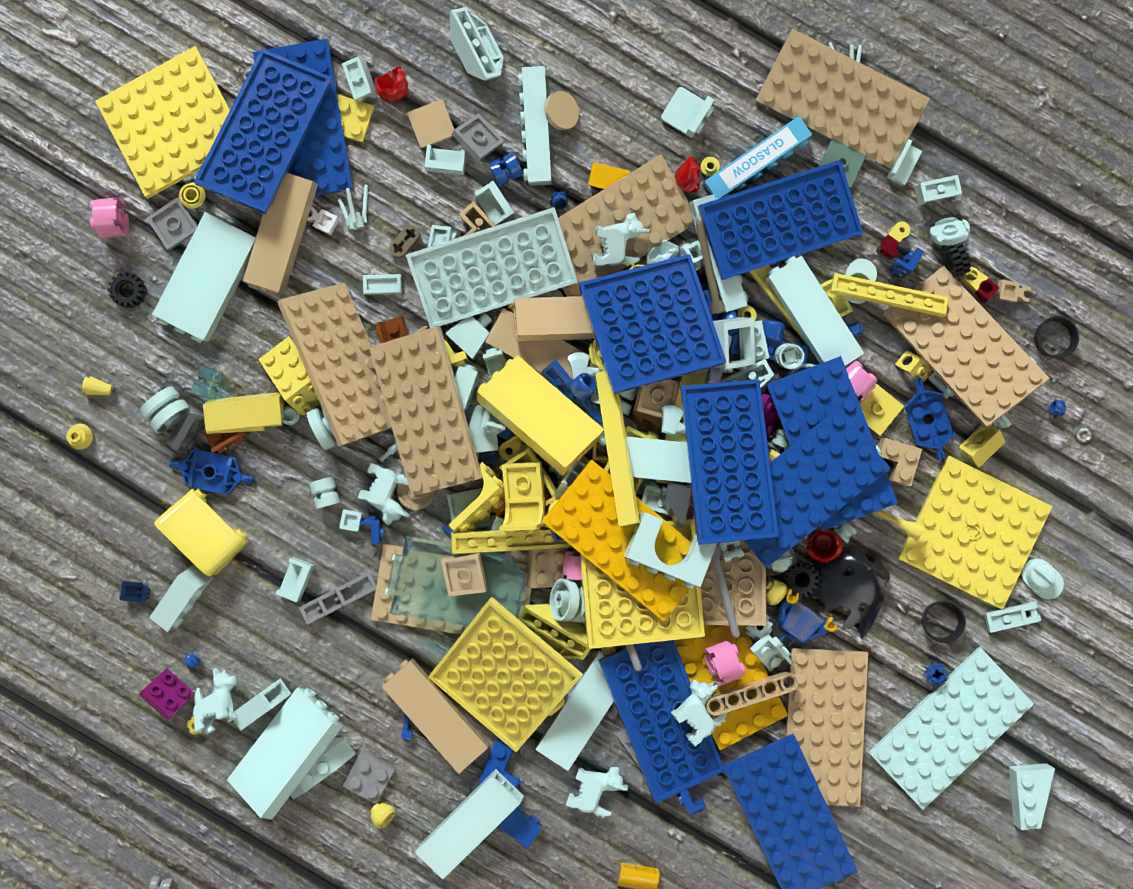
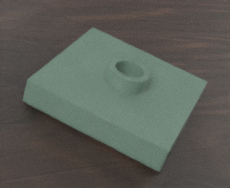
[818,138,866,189]

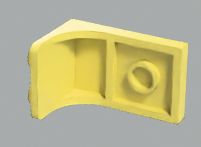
[259,336,320,415]
[449,462,505,533]
[499,462,546,534]

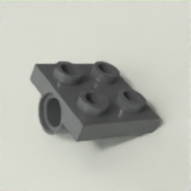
[166,413,205,452]

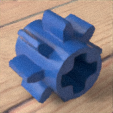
[922,661,948,686]

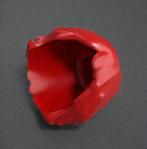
[374,66,408,103]
[674,156,701,194]
[806,529,843,563]

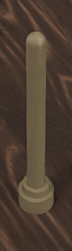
[696,221,726,314]

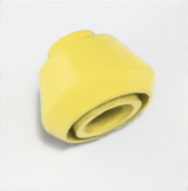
[179,182,206,209]
[66,424,93,450]
[766,580,787,605]
[370,803,395,829]

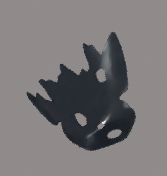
[796,545,890,638]

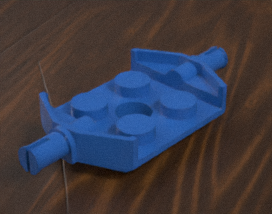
[904,378,955,461]
[169,449,254,495]

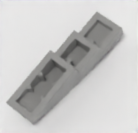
[298,572,376,625]

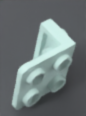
[661,87,715,138]

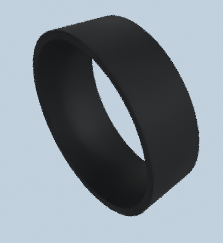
[1034,316,1079,358]
[922,601,966,643]

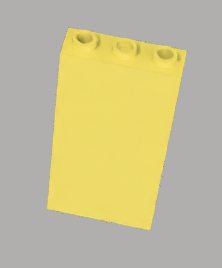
[476,355,604,475]

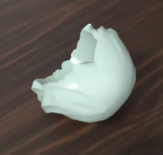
[646,240,679,265]

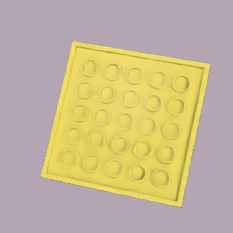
[95,46,230,199]
[897,456,1053,610]
[579,519,705,649]
[428,597,583,752]

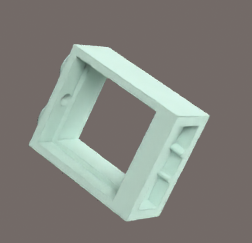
[713,317,755,372]
[455,364,480,416]

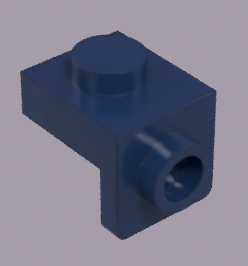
[119,580,151,604]

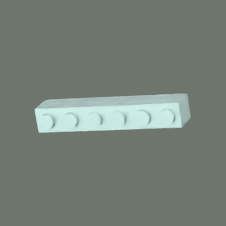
[518,66,551,186]
[688,194,748,314]

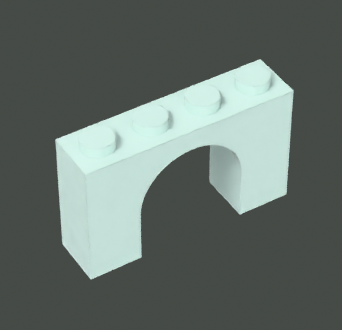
[623,512,717,589]

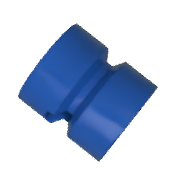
[489,152,523,186]

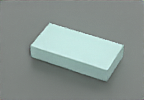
[363,274,402,295]

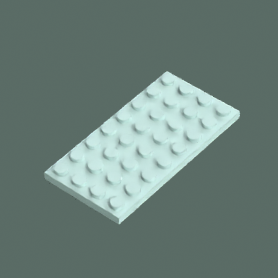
[406,207,578,328]
[868,647,1034,810]

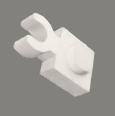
[307,207,340,235]

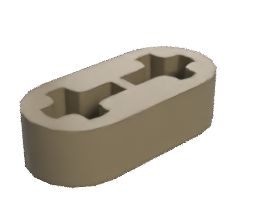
[389,225,420,258]

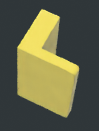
[959,424,1005,468]

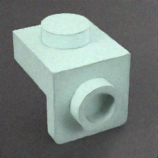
[481,409,506,434]

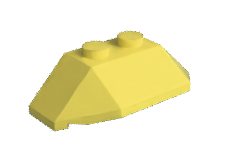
[518,604,591,660]

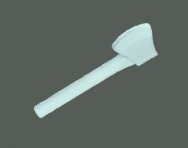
[568,352,604,379]
[661,405,685,435]

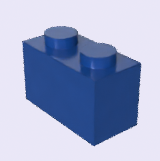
[498,805,542,848]

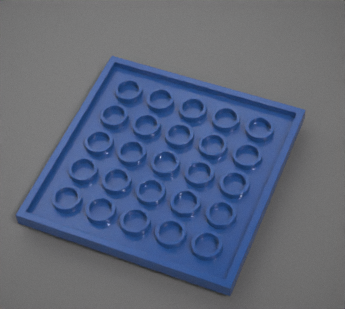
[578,254,726,394]

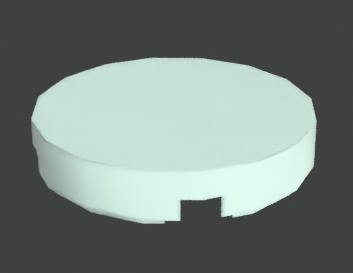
[930,217,970,246]

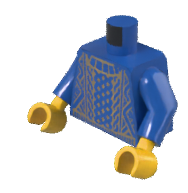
[778,589,839,647]

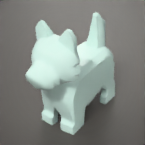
[593,213,650,266]
[358,463,409,525]
[193,668,237,734]
[671,680,727,746]
[566,767,628,818]

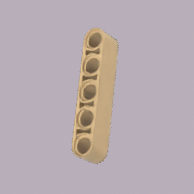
[705,672,798,716]

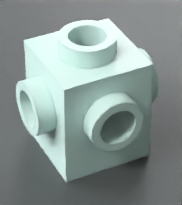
[677,240,703,271]
[744,615,773,639]

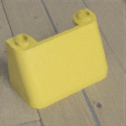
[154,488,250,576]

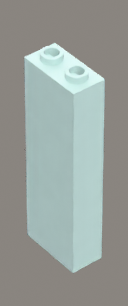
[766,256,864,366]
[626,437,691,483]
[536,650,614,771]
[415,769,524,879]

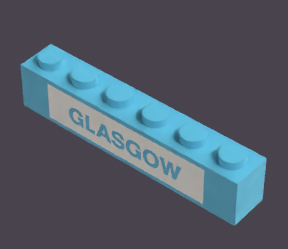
[703,116,812,199]

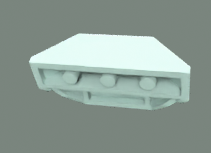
[450,7,504,81]
[291,737,356,799]

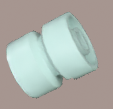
[774,343,804,369]
[309,477,340,509]

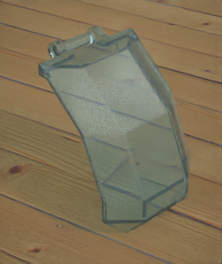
[384,536,526,626]

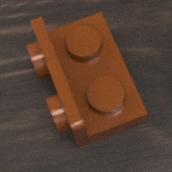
[375,316,409,343]
[626,406,663,438]
[204,432,250,454]

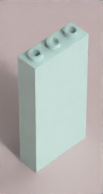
[152,212,256,343]
[227,687,343,819]

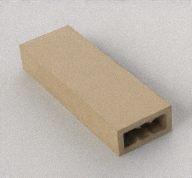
[243,173,318,296]
[513,296,595,341]
[485,308,599,380]
[382,658,489,774]

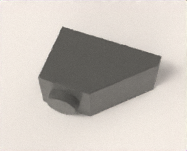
[660,481,692,528]

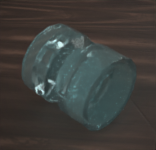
[190,366,224,399]

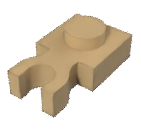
[996,280,1031,302]

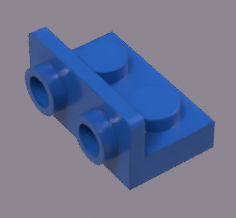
[888,248,925,278]

